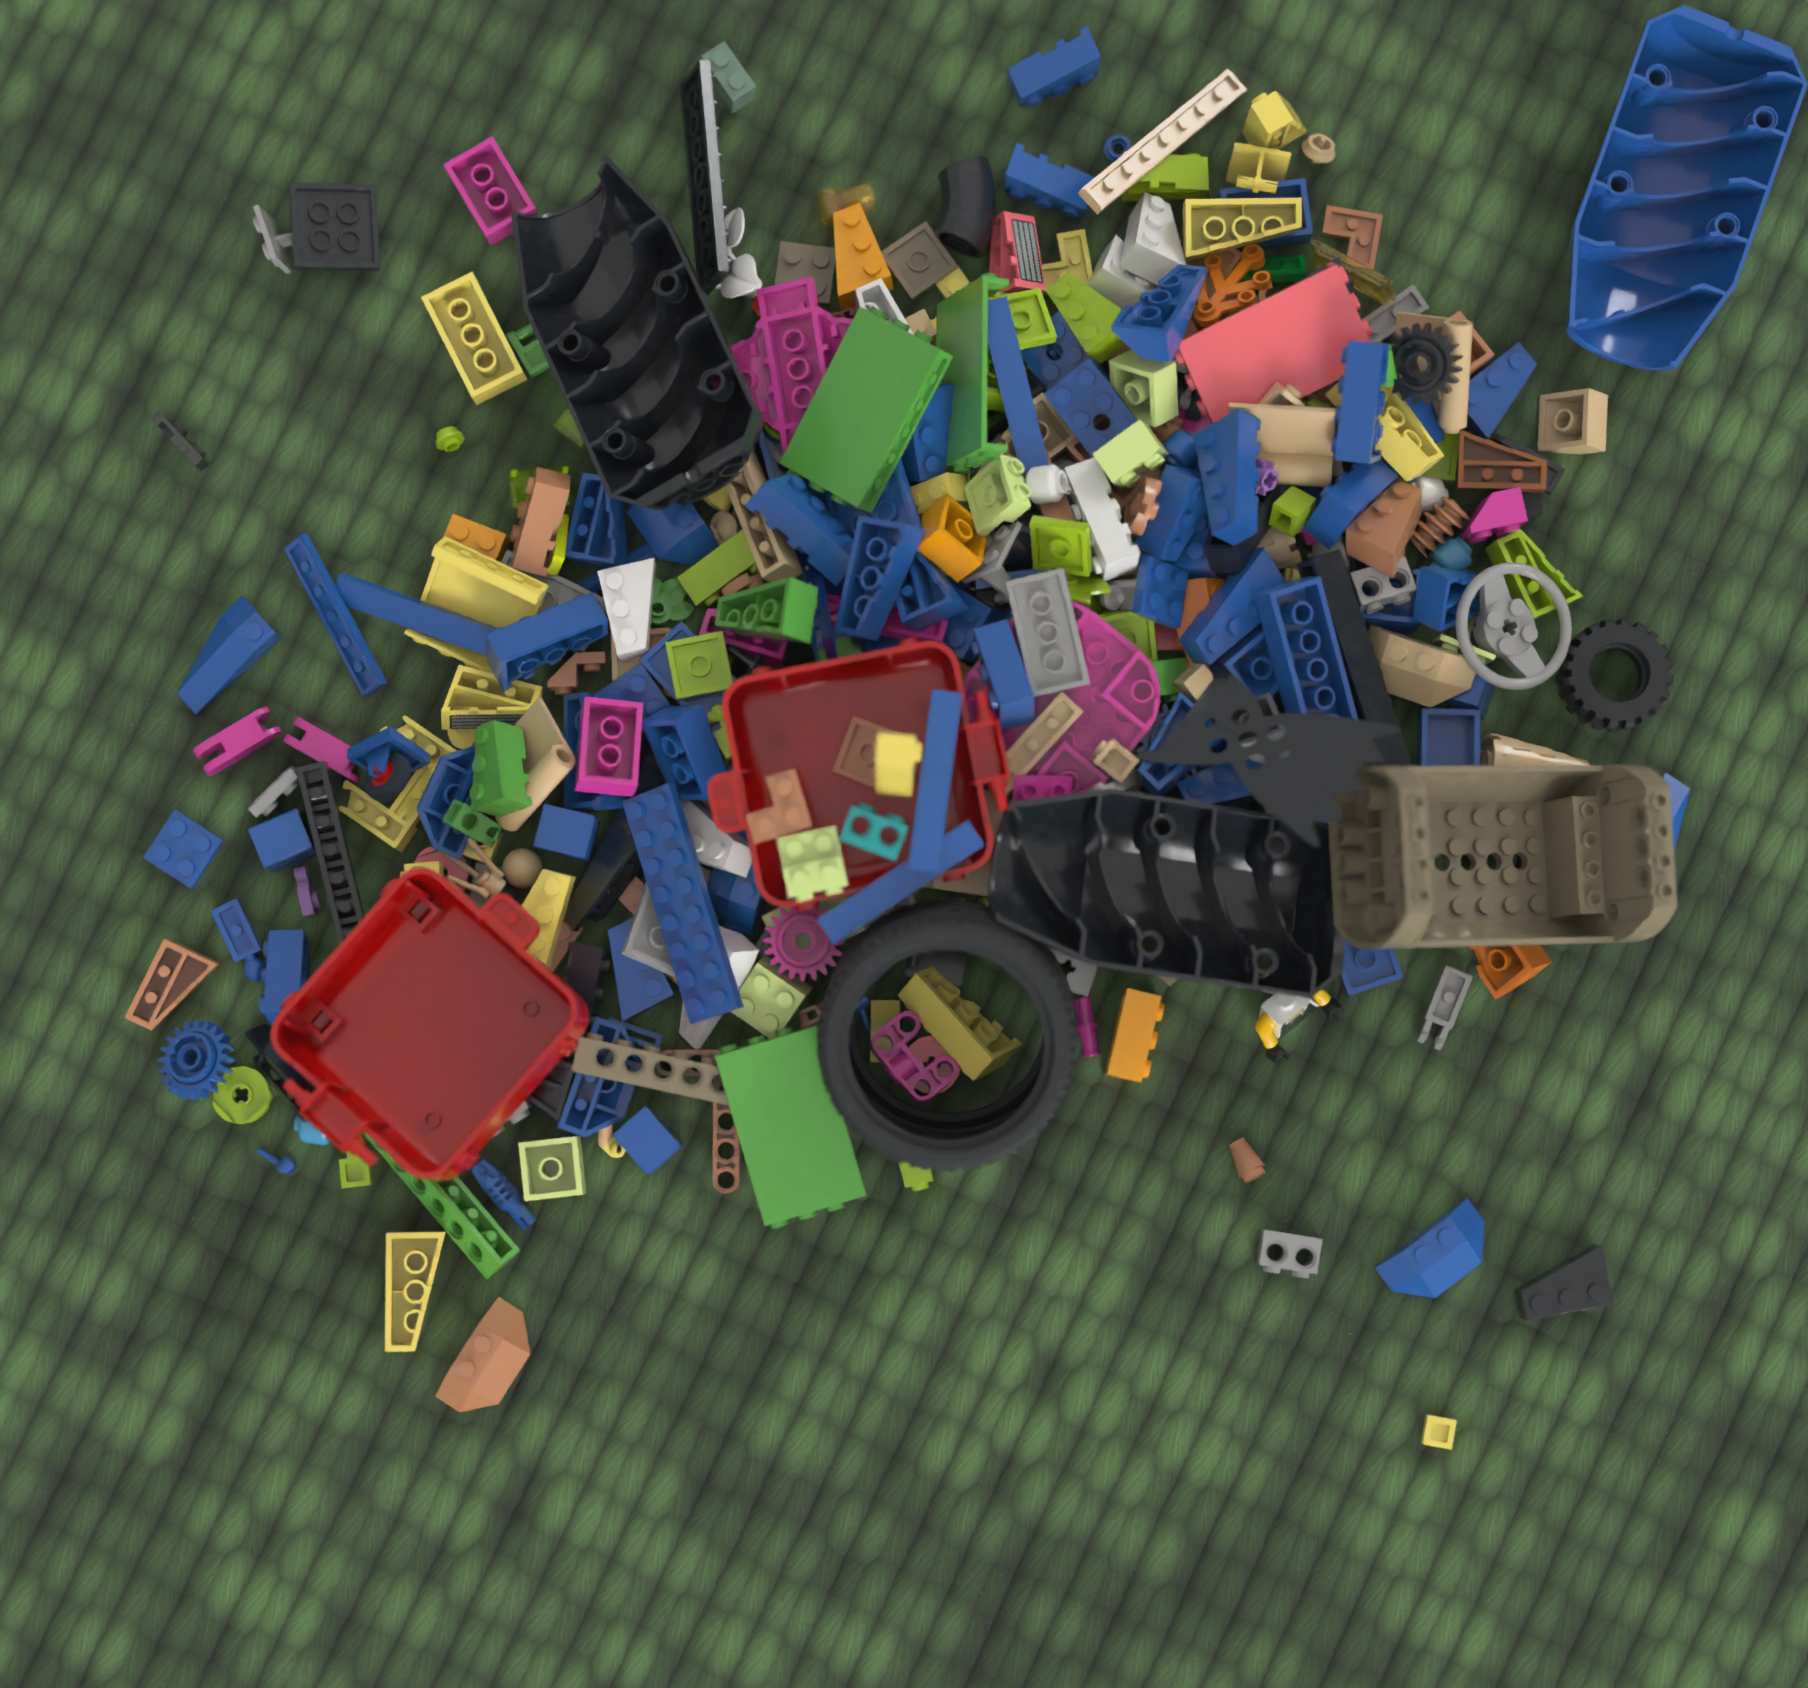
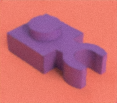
[293,866,322,918]

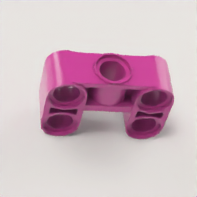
[870,1011,958,1104]

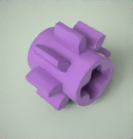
[1255,458,1278,496]

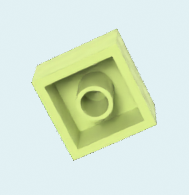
[1109,349,1178,428]
[1093,419,1169,489]
[730,955,813,1038]
[518,1136,587,1201]

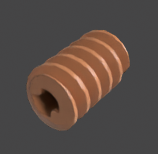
[1410,496,1471,558]

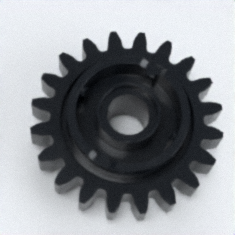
[1391,323,1463,405]

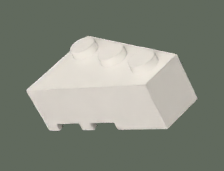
[1120,192,1186,286]

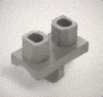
[1098,578,1137,611]

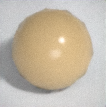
[502,848,542,888]

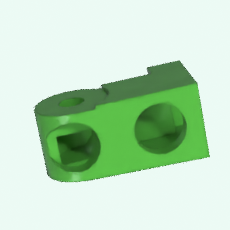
[441,799,503,848]

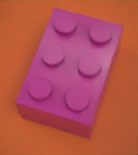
[443,136,538,246]
[575,697,643,797]

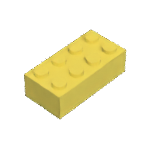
[421,272,527,405]

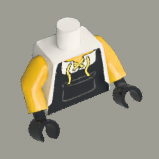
[1255,989,1345,1066]

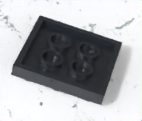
[289,182,380,271]

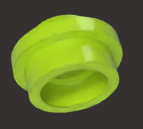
[435,426,464,452]

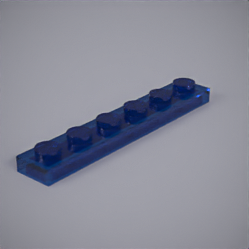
[801,552,839,660]

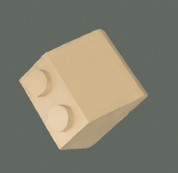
[1537,388,1608,454]

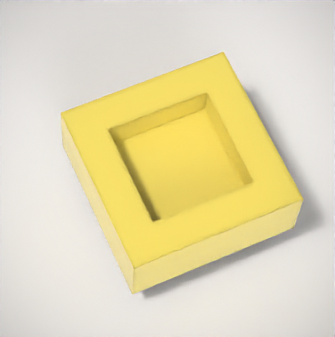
[1421,1414,1457,1450]

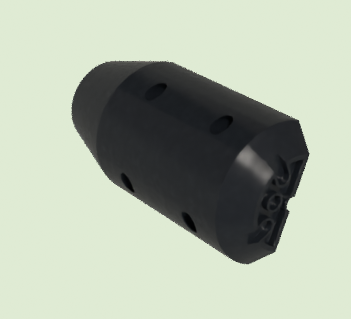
[511,155,764,510]
[988,789,1346,998]

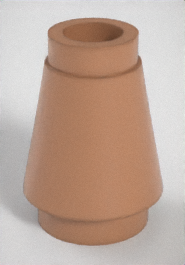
[1229,1138,1266,1183]

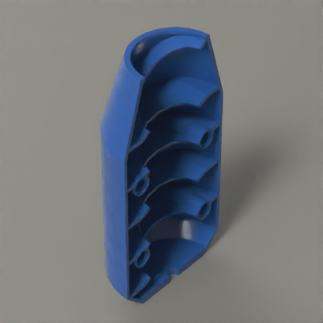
[1567,5,1808,371]

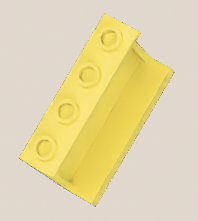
[404,536,549,673]

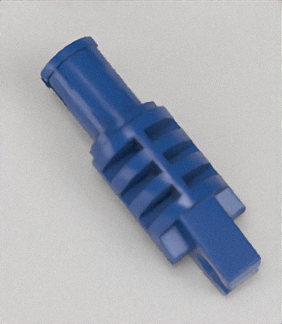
[471,1158,537,1231]

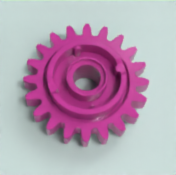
[763,906,844,982]

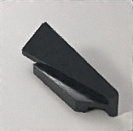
[563,796,642,932]
[245,1024,317,1122]

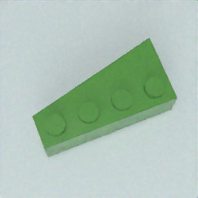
[715,577,818,644]

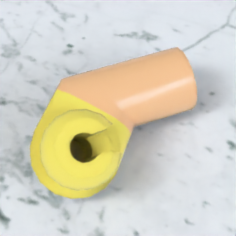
[598,1125,626,1158]

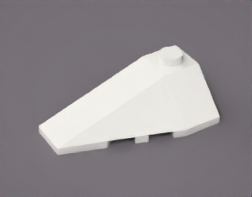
[679,926,759,1050]

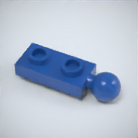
[211,898,266,981]

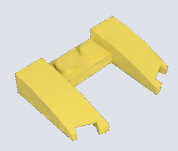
[339,715,457,852]

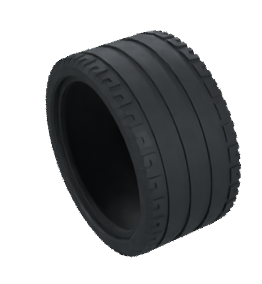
[817,898,1077,1172]

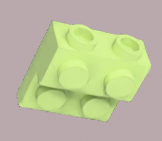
[964,455,1031,536]
[777,825,848,902]

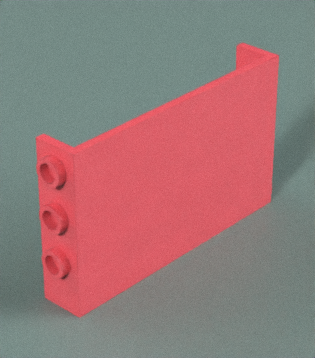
[1174,262,1372,424]

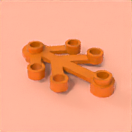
[1192,244,1271,327]

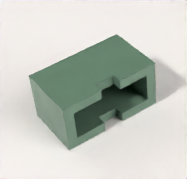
[701,41,757,114]

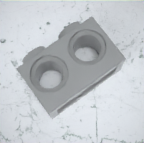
[1349,556,1417,614]
[1256,1229,1322,1278]

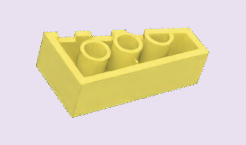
[385,1231,446,1352]

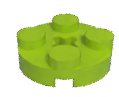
[212,1066,273,1124]

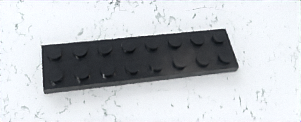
[680,59,731,295]

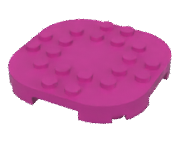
[963,601,1161,794]

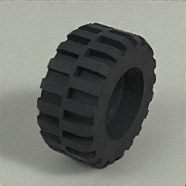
[1556,618,1674,732]

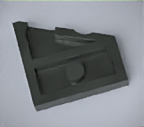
[150,411,209,472]

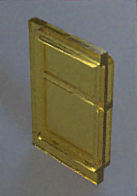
[1310,238,1396,304]

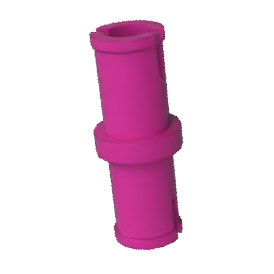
[1073,997,1101,1058]

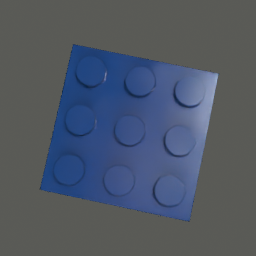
[824,458,923,539]

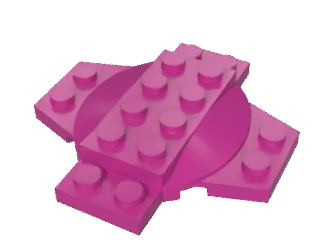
[731,277,853,455]

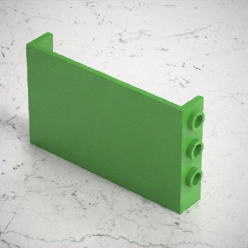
[937,273,1009,474]
[779,306,953,513]
[715,1025,866,1229]

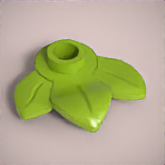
[1065,574,1111,604]

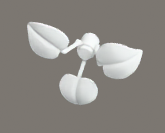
[715,207,762,299]

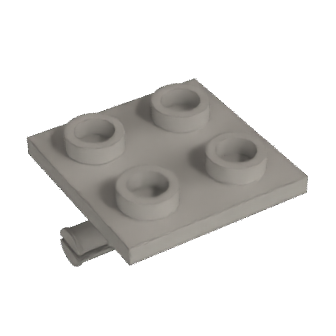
[253,205,292,274]
[962,521,1022,605]

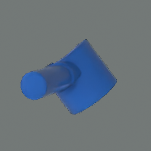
[855,993,871,1034]
[257,1147,298,1175]

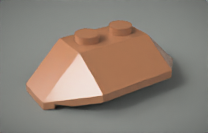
[435,1297,531,1412]

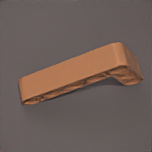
[655,1050,741,1193]

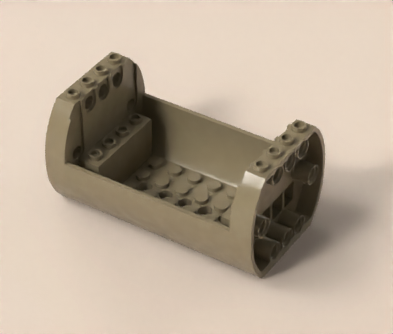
[1328,764,1677,949]

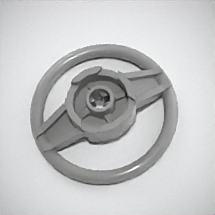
[1456,562,1572,690]

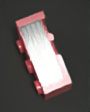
[989,211,1046,294]

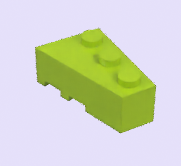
[1122,151,1209,202]
[1046,272,1125,364]

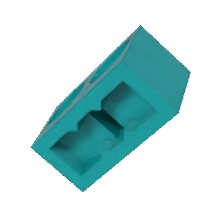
[839,802,909,861]

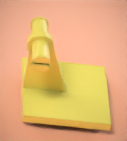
[1225,142,1291,194]

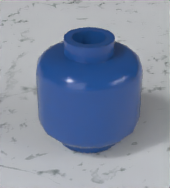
[1162,430,1198,468]

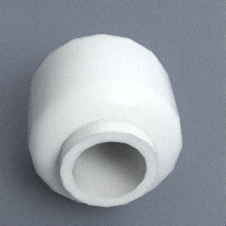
[1023,464,1068,505]
[1407,476,1449,514]

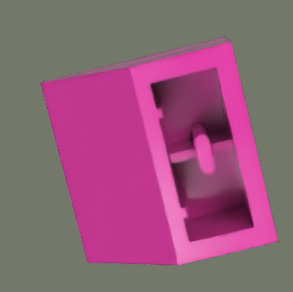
[1459,487,1528,544]

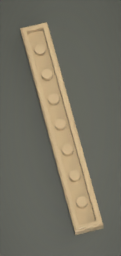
[1078,69,1247,215]

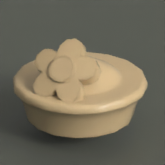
[1302,134,1335,164]
[710,511,740,545]

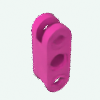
[193,707,282,776]
[283,716,360,783]

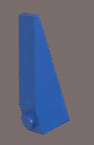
[1216,623,1279,697]

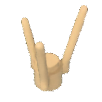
[442,838,506,899]

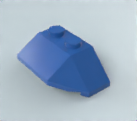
[627,503,719,566]
[416,745,481,860]
[707,830,766,936]
[557,1017,643,1137]
[1374,1198,1485,1298]

